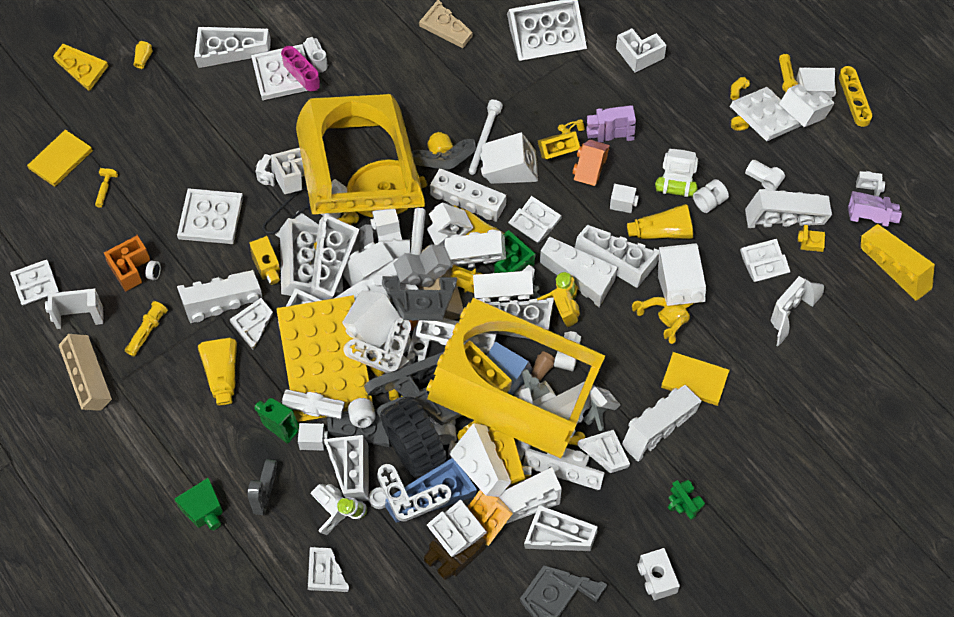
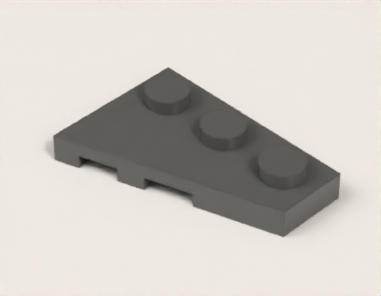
[327,409,389,447]

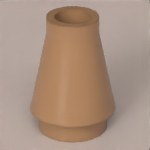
[531,352,555,382]

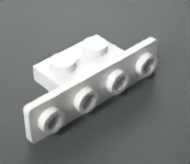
[523,448,604,490]

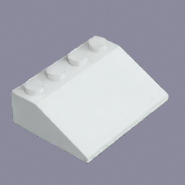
[507,0,587,61]
[280,218,343,296]

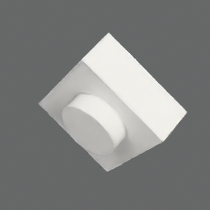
[256,154,275,186]
[856,171,885,197]

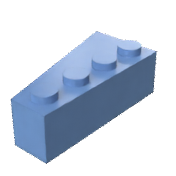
[385,458,477,523]

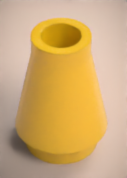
[133,41,153,69]

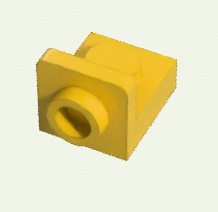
[798,225,825,252]

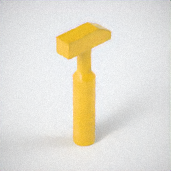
[95,168,118,207]

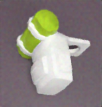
[655,149,698,197]
[311,484,367,535]

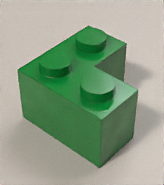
[494,230,535,273]

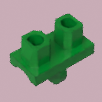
[668,480,705,520]

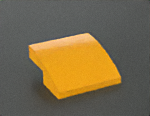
[468,490,513,546]

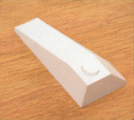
[538,381,596,438]

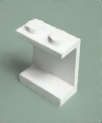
[45,289,103,329]

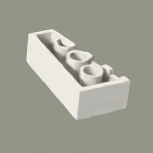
[194,27,271,68]
[745,189,832,228]
[310,214,359,300]
[575,225,659,288]
[540,237,617,307]
[333,258,418,302]
[177,270,263,323]
[486,298,554,339]
[621,385,702,462]

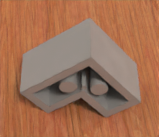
[393,245,452,287]

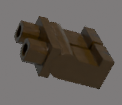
[424,537,486,580]

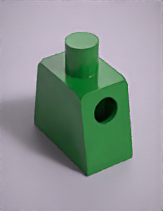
[254,398,299,444]
[174,478,223,531]

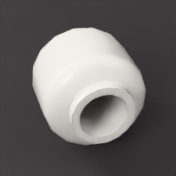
[348,398,375,428]

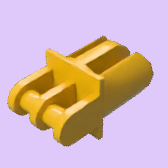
[450,265,481,293]

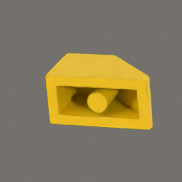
[538,131,580,159]

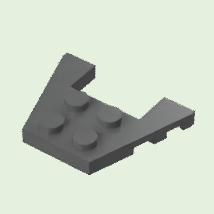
[382,276,457,321]
[394,376,462,426]
[520,566,607,617]

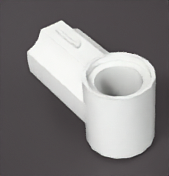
[303,37,328,73]
[745,160,785,191]
[554,331,581,371]

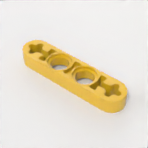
[839,66,872,127]

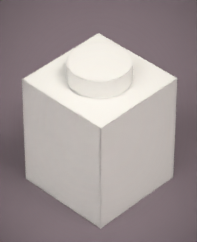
[610,184,638,213]
[298,423,328,450]

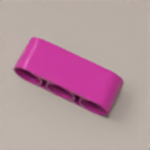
[281,46,320,91]

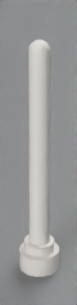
[469,100,503,175]

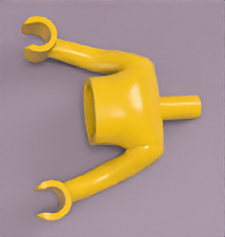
[632,297,693,344]

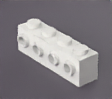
[430,169,506,222]
[415,318,497,354]

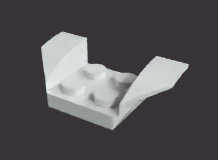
[770,276,824,346]

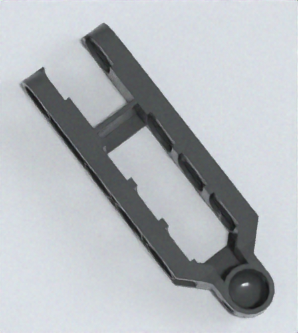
[364,352,486,417]

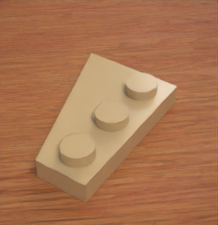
[419,0,472,48]

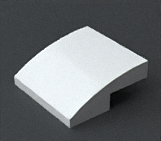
[509,196,562,243]
[740,239,790,282]
[11,259,59,306]
[427,500,487,557]

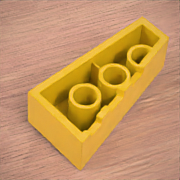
[861,224,935,301]

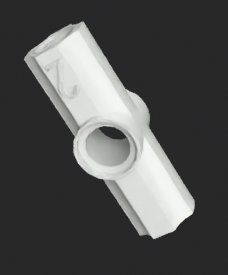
[282,390,345,419]

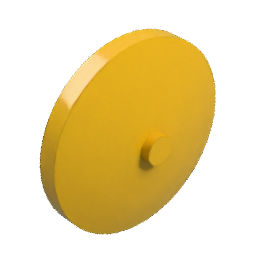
[347,160,421,217]

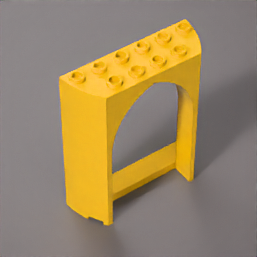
[296,94,425,214]
[426,298,605,459]

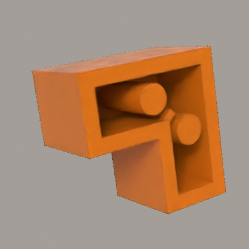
[573,140,610,186]
[104,235,150,292]

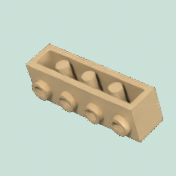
[59,334,112,410]

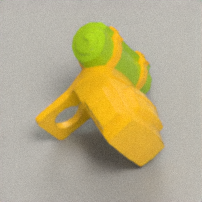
[537,272,580,327]

